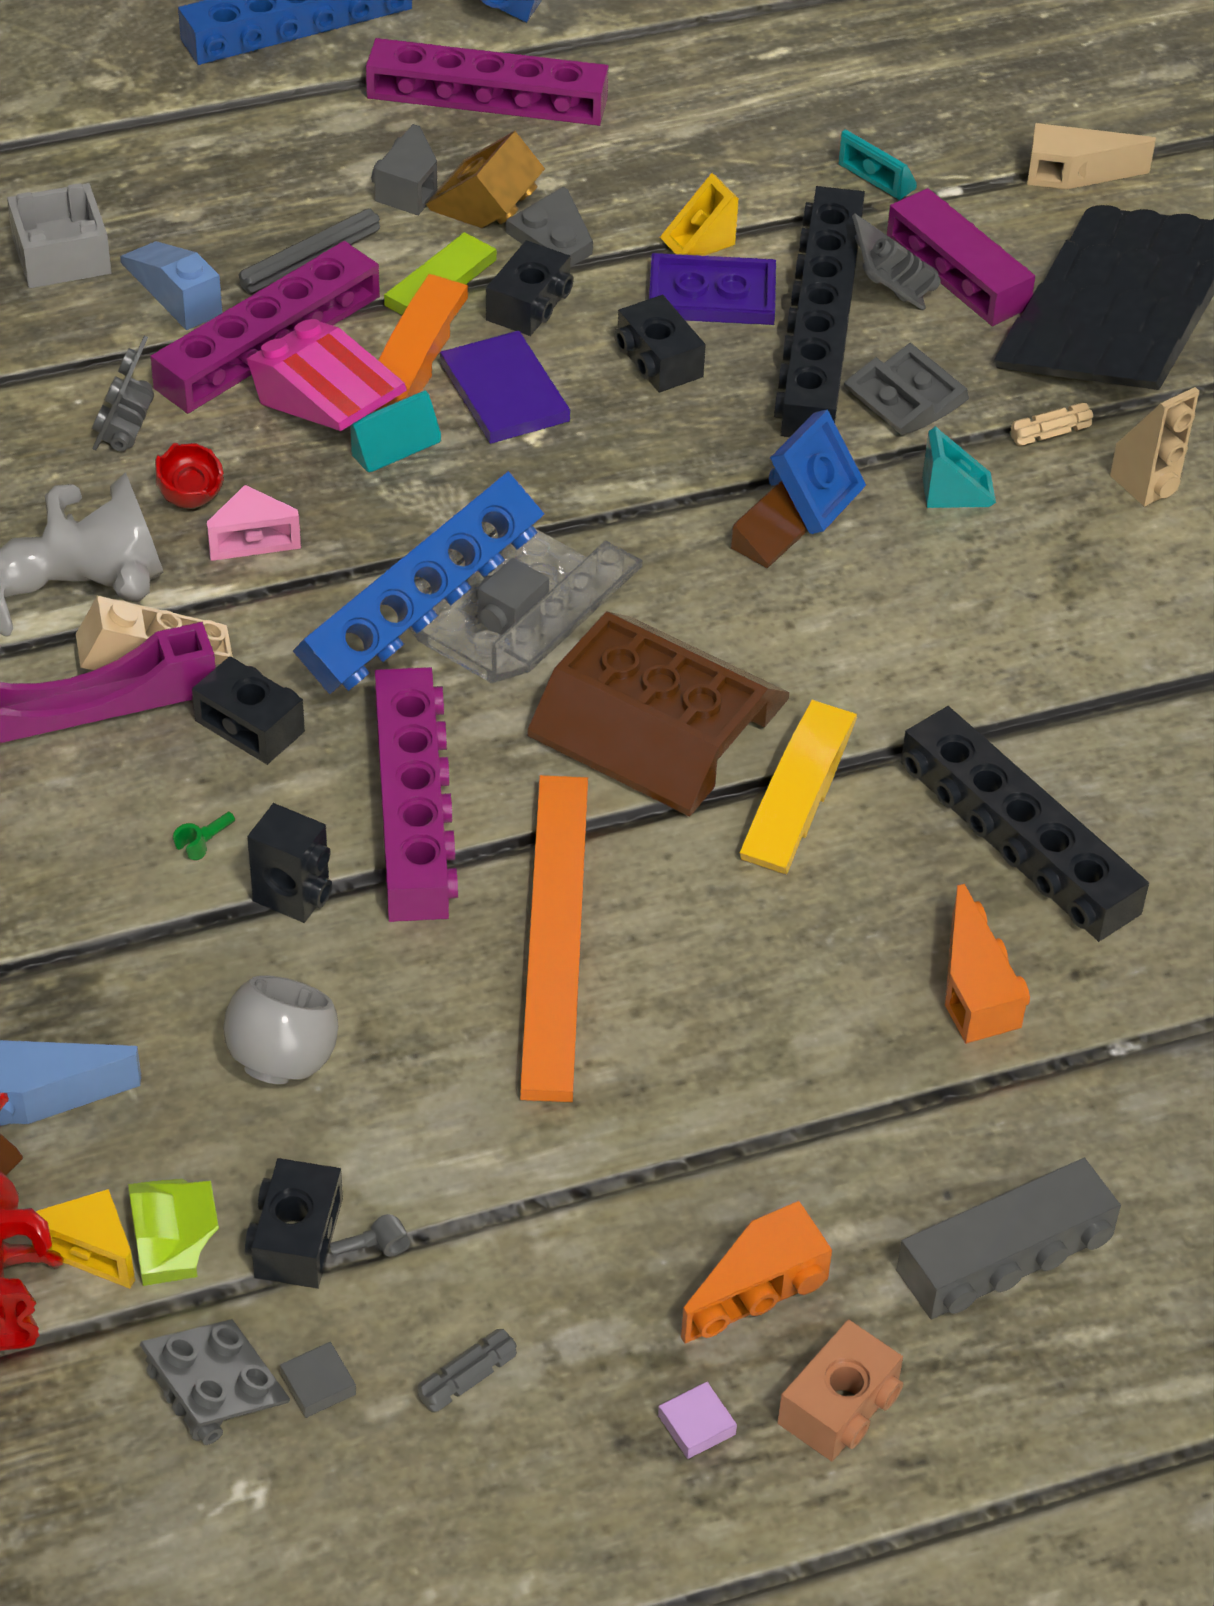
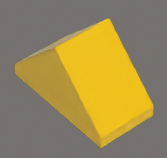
[660,173,739,256]
[31,1189,135,1289]

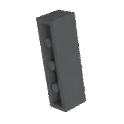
[896,1157,1121,1320]

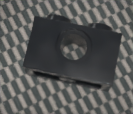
[486,240,574,336]
[614,294,706,393]
[192,656,305,765]
[247,803,332,923]
[245,1158,343,1289]

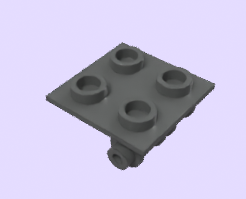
[852,214,941,310]
[91,335,154,451]
[140,1319,290,1445]

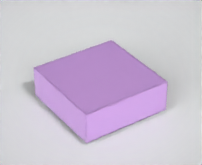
[658,1382,737,1459]

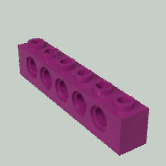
[366,38,609,126]
[150,241,380,414]
[375,667,458,922]

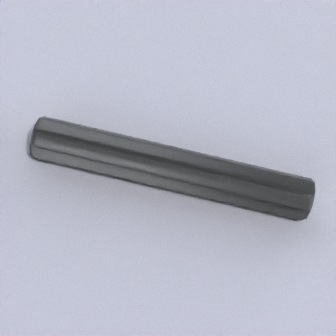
[238,208,380,294]

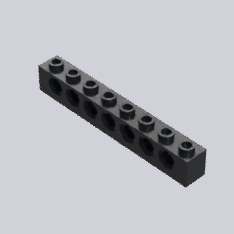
[774,186,865,437]

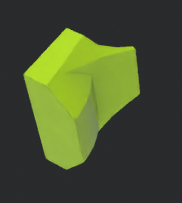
[128,1179,219,1286]

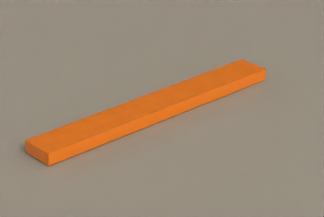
[520,775,588,1102]

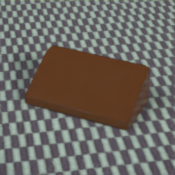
[731,480,808,568]

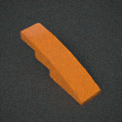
[369,274,468,414]

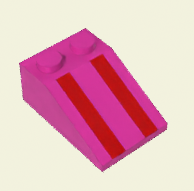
[246,319,407,431]

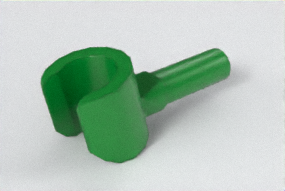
[173,812,235,860]

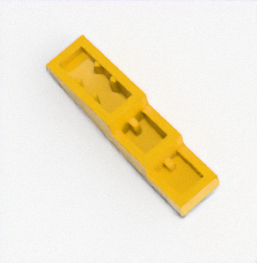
[740,700,857,875]

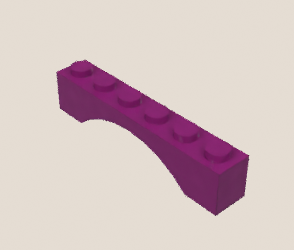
[0,622,216,743]

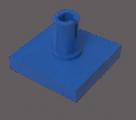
[769,409,866,534]

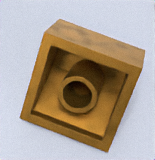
[425,131,545,228]

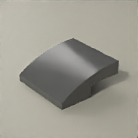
[844,342,969,435]

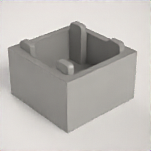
[7,183,112,289]

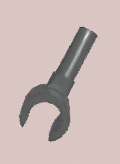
[329,1214,410,1257]

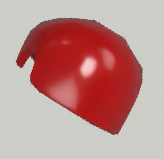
[155,443,224,509]

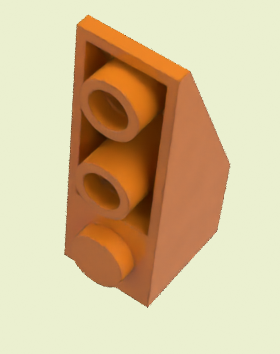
[945,884,1030,1044]
[681,1201,832,1344]

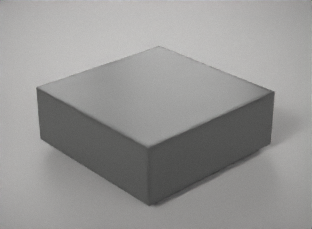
[280,1341,356,1418]

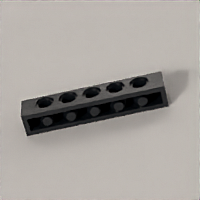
[901,706,1149,942]

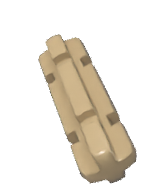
[1010,402,1093,446]

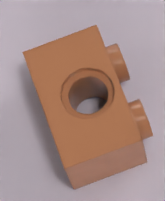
[778,1319,903,1462]

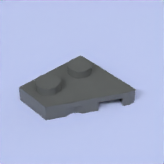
[506,186,593,267]

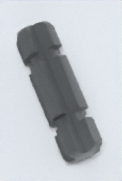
[417,1329,517,1412]

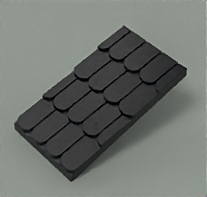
[994,205,1214,390]

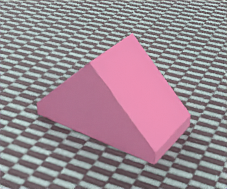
[207,485,301,561]

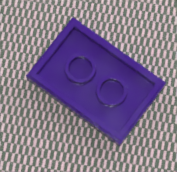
[649,253,776,325]
[440,330,570,444]

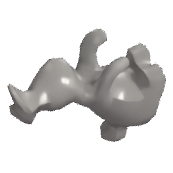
[0,472,164,636]

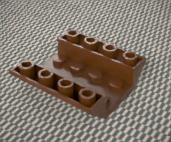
[527,611,790,817]

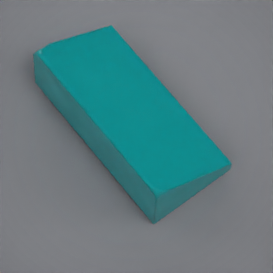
[838,129,917,200]
[350,390,441,472]

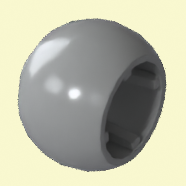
[223,975,339,1084]

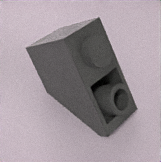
[371,124,437,216]

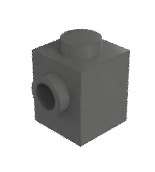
[476,557,549,642]

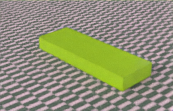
[384,232,497,315]

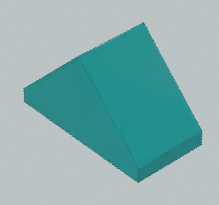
[922,426,996,508]

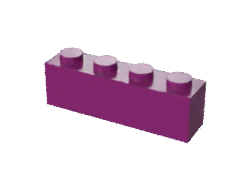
[886,188,1035,326]

